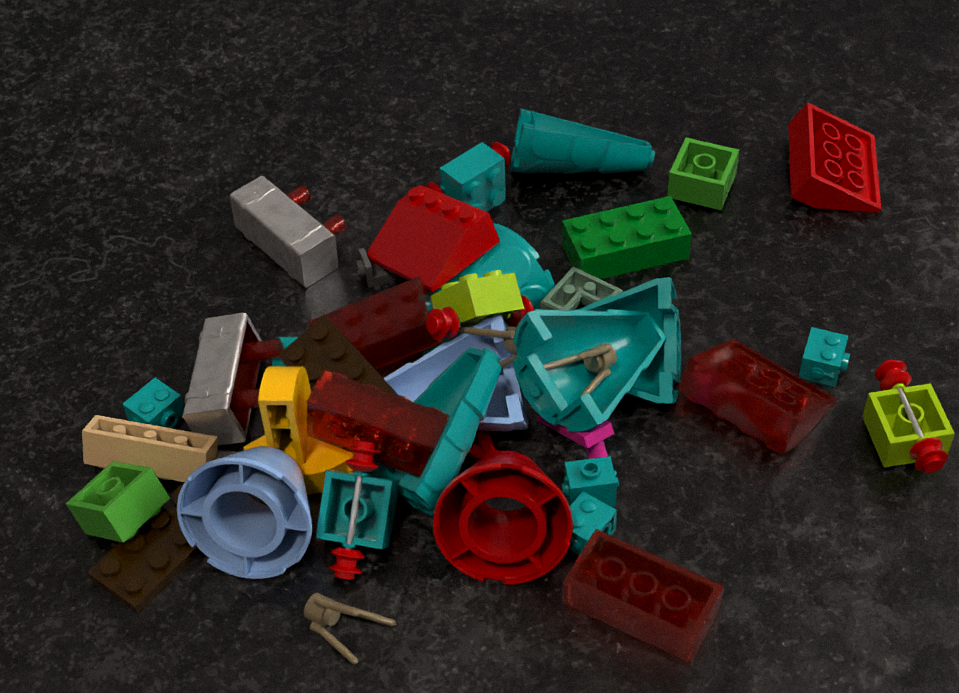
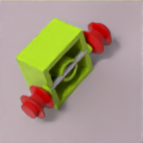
[426,270,534,340]
[862,360,955,473]

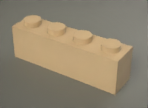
[82,415,218,482]

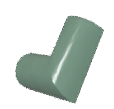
[540,267,623,311]

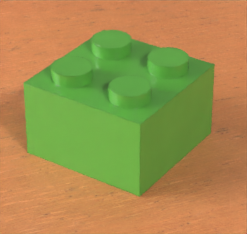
[667,138,739,210]
[66,461,170,543]

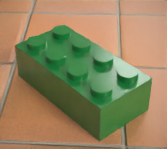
[562,196,692,279]

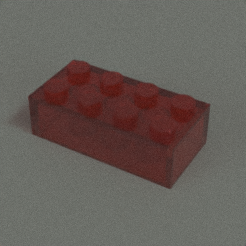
[308,276,443,370]
[307,370,450,478]
[563,529,724,663]

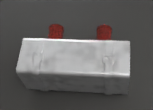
[230,176,347,288]
[183,313,284,446]

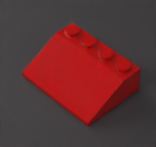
[788,102,881,213]
[367,185,500,292]

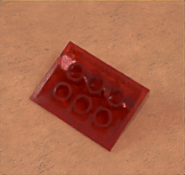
[677,339,838,454]

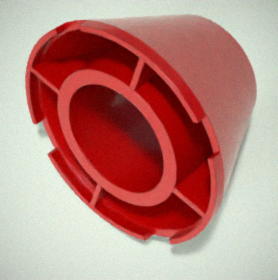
[433,451,573,585]

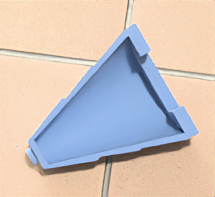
[373,315,529,432]

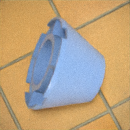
[177,446,312,579]

